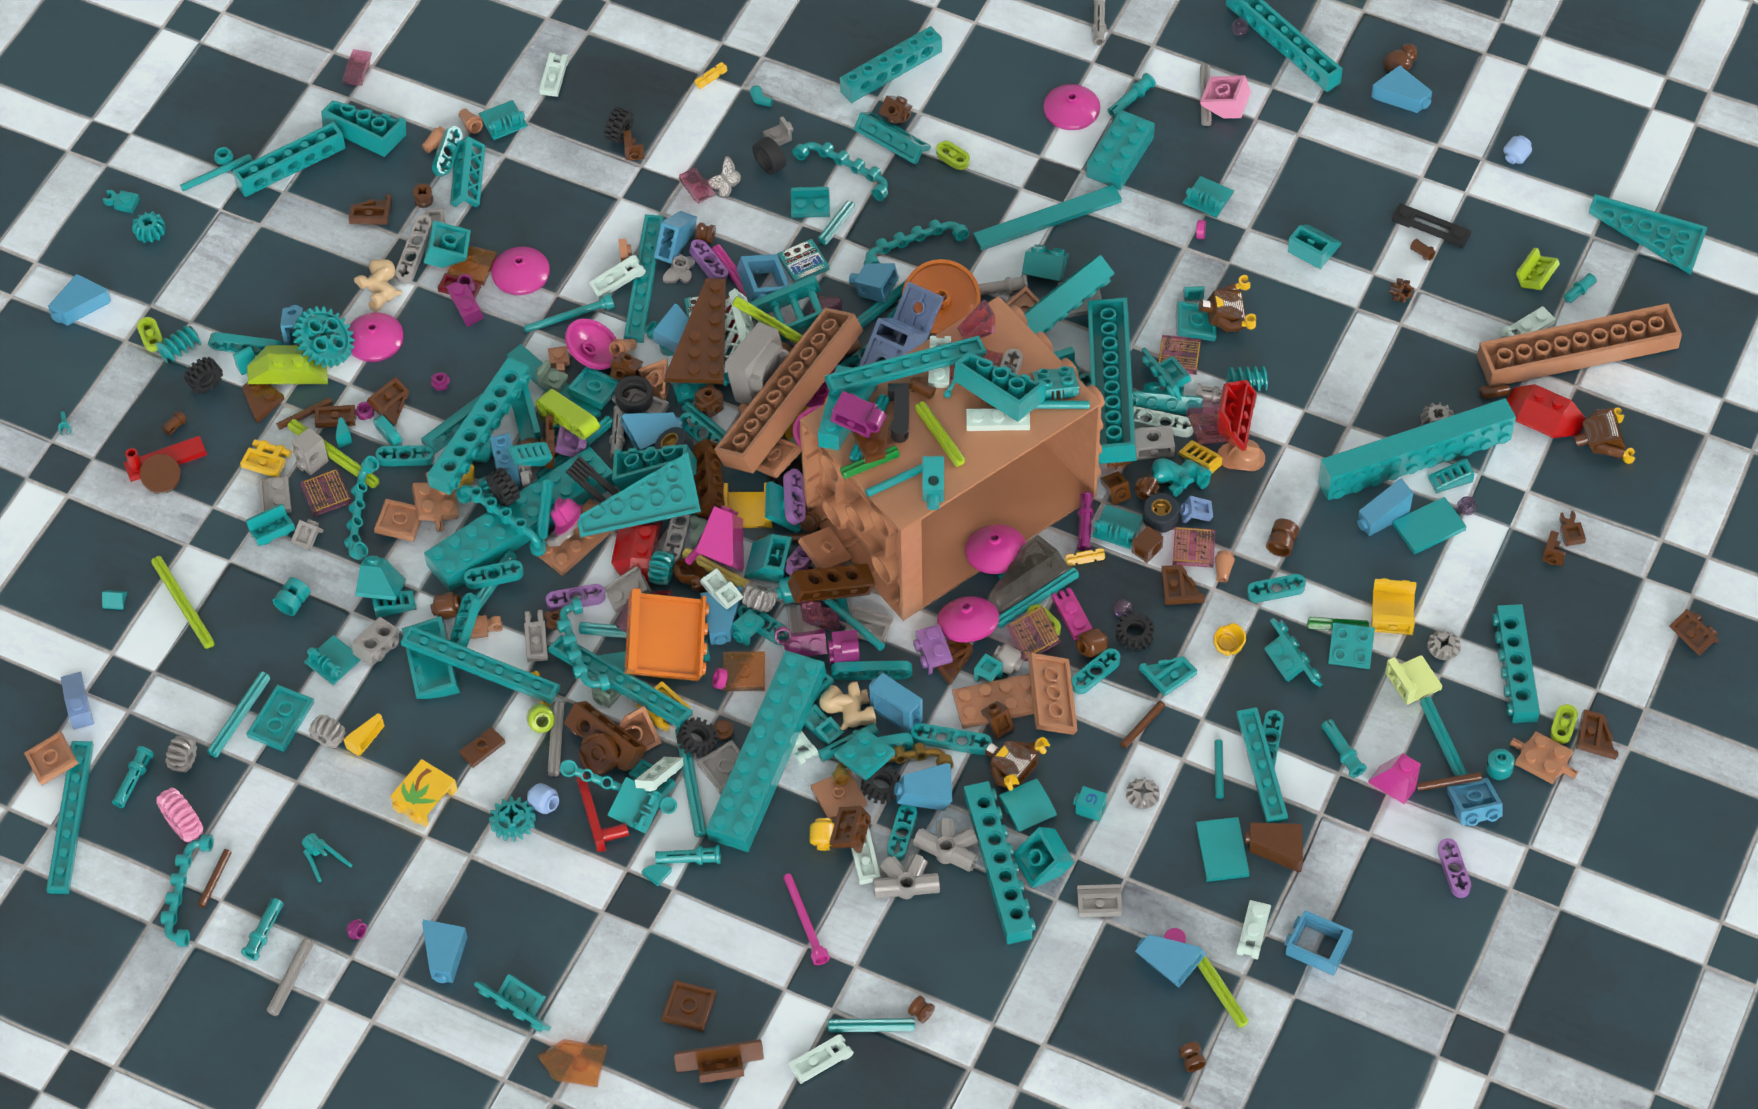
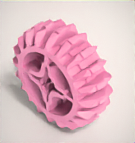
[157,788,203,842]

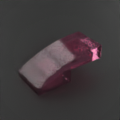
[343,49,372,86]
[679,167,715,203]
[800,601,840,631]

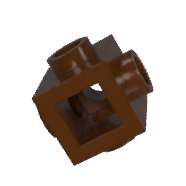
[879,95,912,125]
[610,352,643,381]
[694,384,724,419]

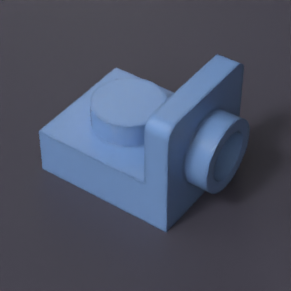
[1180,496,1213,523]

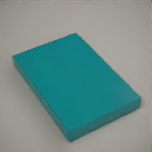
[1392,497,1467,555]
[246,684,315,752]
[1196,817,1250,882]

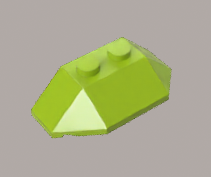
[247,345,328,384]

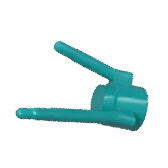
[302,833,352,882]

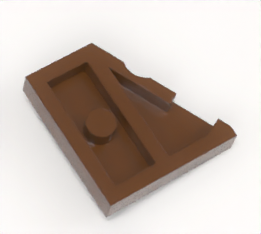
[349,194,392,225]
[367,377,409,427]
[242,382,285,423]
[540,415,555,469]
[851,415,890,464]
[1161,565,1205,605]
[935,640,973,685]
[1576,709,1618,760]

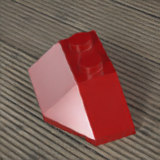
[1218,380,1256,451]
[1507,384,1586,438]
[611,520,662,587]

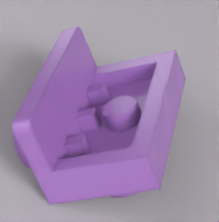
[555,425,587,458]
[913,624,953,674]

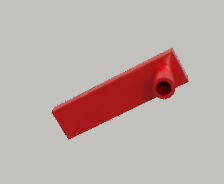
[123,436,207,482]
[576,772,629,852]

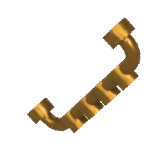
[832,743,954,786]

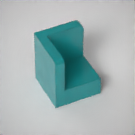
[974,653,1003,682]

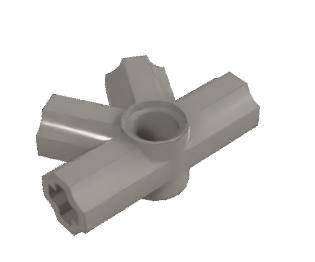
[913,818,979,872]
[873,854,940,899]

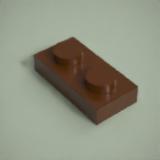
[315,405,356,428]

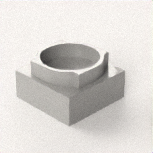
[725,322,789,405]

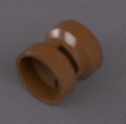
[1178,1042,1207,1072]

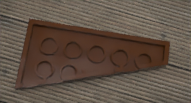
[664,278,726,384]

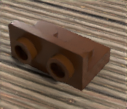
[1669,609,1719,656]
[829,806,871,853]

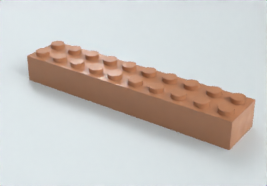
[1477,303,1682,388]
[714,308,864,473]

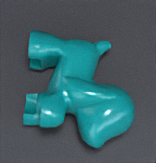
[1151,458,1212,497]

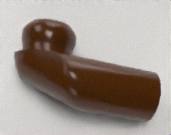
[1479,385,1510,400]

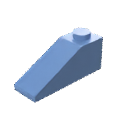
[61,671,94,730]

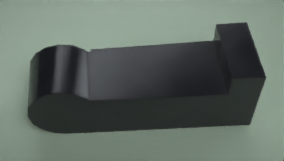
[888,383,909,443]

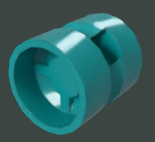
[273,577,311,616]

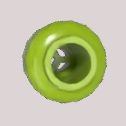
[526,704,555,733]

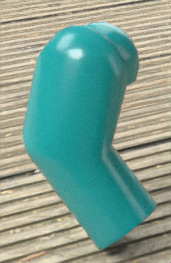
[750,85,773,107]

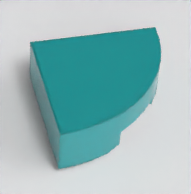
[641,864,672,886]

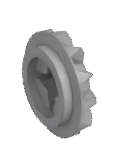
[1427,629,1461,660]
[1126,777,1160,809]

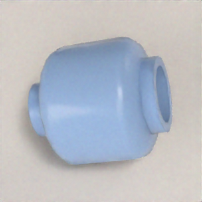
[1503,135,1532,164]
[527,783,559,814]

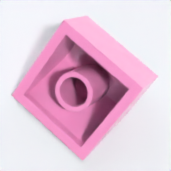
[1200,75,1251,119]

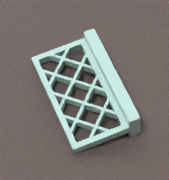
[724,289,754,373]

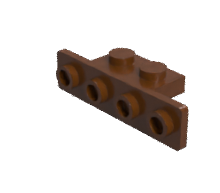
[674,1039,764,1083]

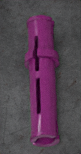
[1077,492,1094,551]

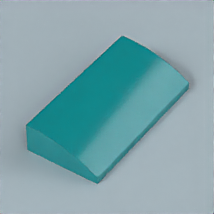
[402,616,460,699]

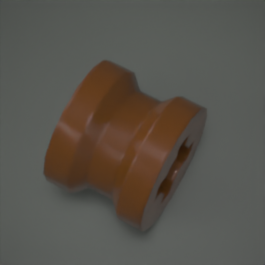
[413,184,434,208]
[696,222,716,244]
[908,995,935,1024]

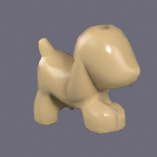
[354,259,402,312]
[819,681,876,730]

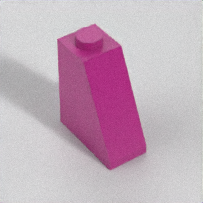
[1368,753,1421,804]

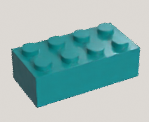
[1086,110,1155,191]

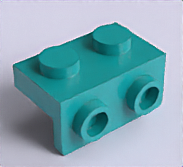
[246,504,296,546]

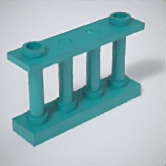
[749,275,823,342]

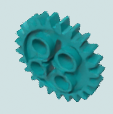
[292,306,355,368]

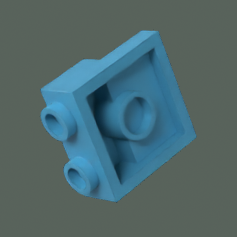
[1447,778,1503,826]

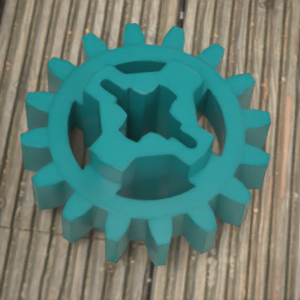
[489,796,536,842]

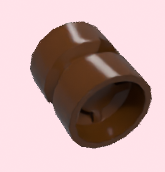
[1266,518,1299,557]

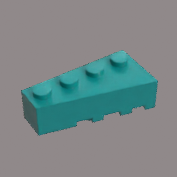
[321,100,406,157]
[953,352,1047,422]
[818,365,878,450]

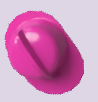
[550,497,582,535]

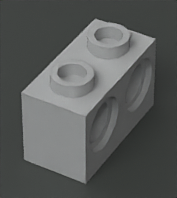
[352,617,399,667]

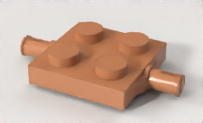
[412,472,459,532]
[1510,731,1579,784]

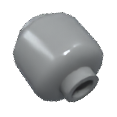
[993,644,1024,674]

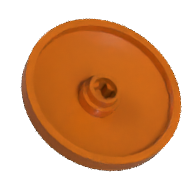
[902,259,980,336]

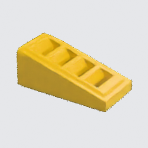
[1178,440,1222,474]
[344,713,384,756]

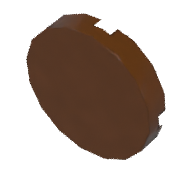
[140,454,181,494]
[579,732,618,775]

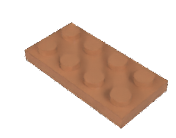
[537,499,613,576]
[1028,653,1078,735]
[952,674,1034,729]

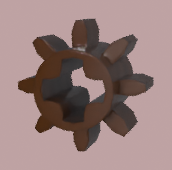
[1388,278,1414,303]
[1134,476,1160,501]

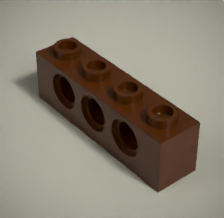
[693,438,725,520]
[787,563,875,603]
[564,701,647,771]

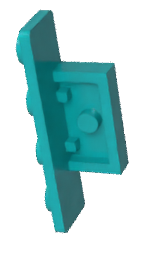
[1141,347,1192,401]
[1133,382,1203,416]
[1264,618,1323,687]
[474,974,552,1032]

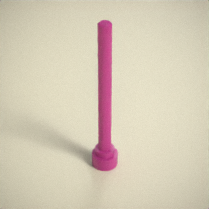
[783,874,830,965]

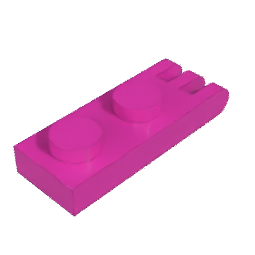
[1051,588,1093,640]

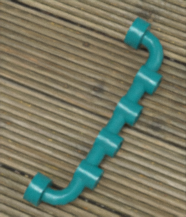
[792,142,888,201]
[863,219,969,265]
[344,456,379,560]
[456,485,547,556]
[557,597,610,691]
[559,760,677,814]
[161,834,214,947]

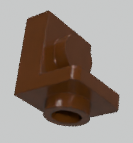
[623,130,645,160]
[1100,471,1131,505]
[1542,530,1566,566]
[981,701,1015,739]

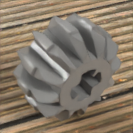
[1420,402,1454,426]
[741,582,777,612]
[309,714,346,748]
[165,736,197,772]

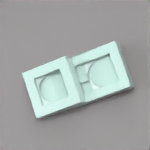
[700,569,743,609]

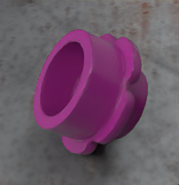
[431,372,450,391]
[355,402,375,420]
[347,919,367,939]

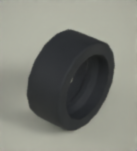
[752,137,786,175]
[615,376,653,414]

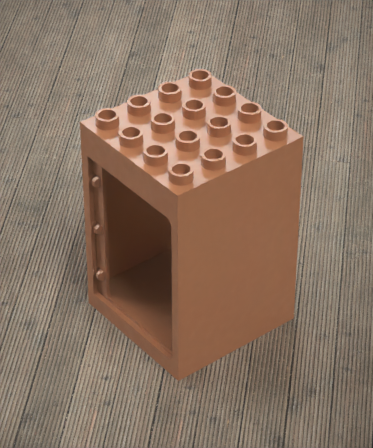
[800,296,1105,621]

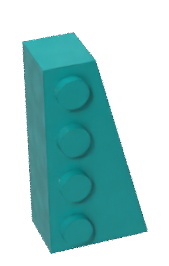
[612,444,697,492]

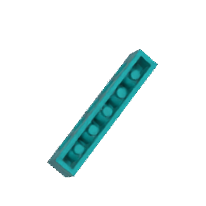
[840,26,942,104]
[233,122,346,197]
[1492,604,1540,723]

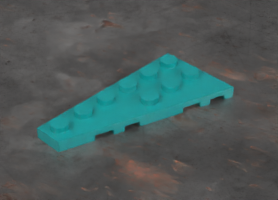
[577,452,701,538]

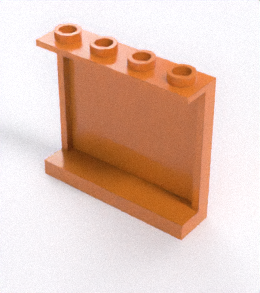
[624,588,709,681]

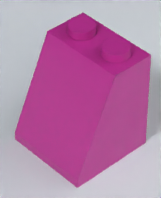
[695,505,744,571]

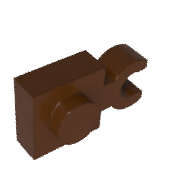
[1559,511,1586,546]

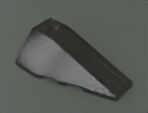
[987,535,1068,615]

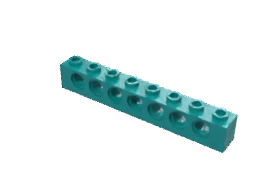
[1226,0,1343,92]
[427,357,531,495]
[964,781,1035,944]

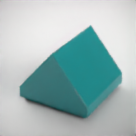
[102,590,127,610]

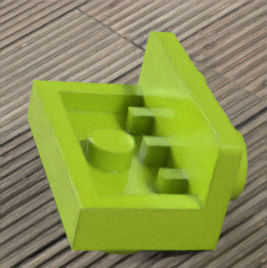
[1516,248,1560,290]

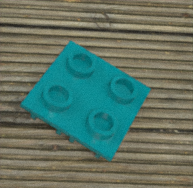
[478,100,528,140]
[1183,176,1235,218]
[1032,366,1080,400]
[1092,505,1143,549]
[1328,623,1375,669]
[304,635,361,685]
[607,777,664,834]

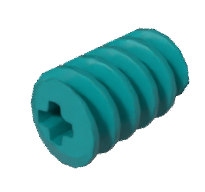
[156,326,201,363]
[1226,366,1268,391]

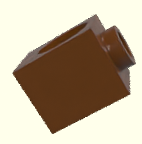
[1131,526,1164,563]

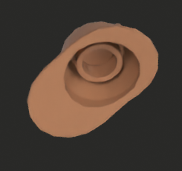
[1217,439,1265,471]

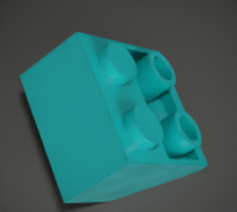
[1288,225,1341,270]
[1022,244,1069,281]
[744,534,793,583]

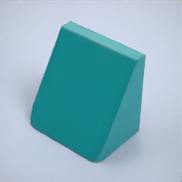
[1183,286,1205,301]
[233,346,255,375]
[336,417,352,448]

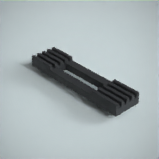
[1392,203,1471,249]
[565,456,619,503]

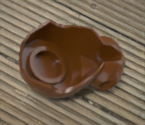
[1383,44,1417,73]
[673,558,706,593]

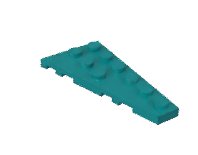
[1589,194,1708,275]

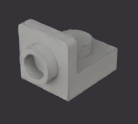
[763,117,793,146]
[291,519,323,551]

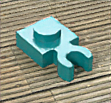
[103,190,140,213]

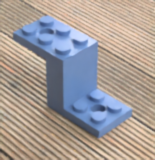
[859,282,944,366]

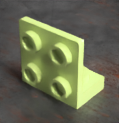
[1385,656,1442,705]

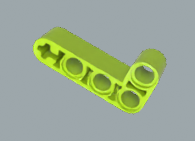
[535,389,600,440]

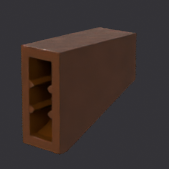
[1245,823,1303,872]

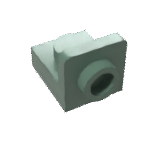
[536,360,569,393]
[690,515,708,549]
[591,688,622,708]

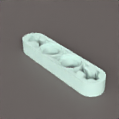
[1134,406,1194,437]

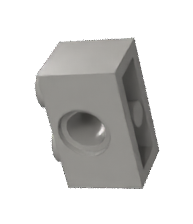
[1135,425,1175,460]
[292,427,329,475]

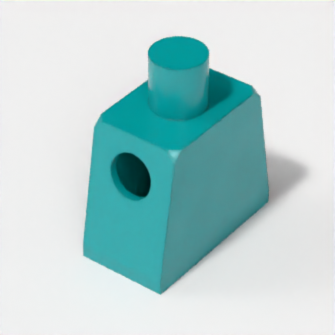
[922,456,944,510]

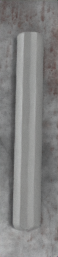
[1200,64,1212,126]
[548,701,564,777]
[267,938,314,1016]

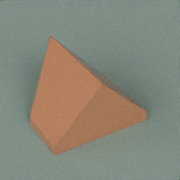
[638,358,670,401]
[619,706,661,752]

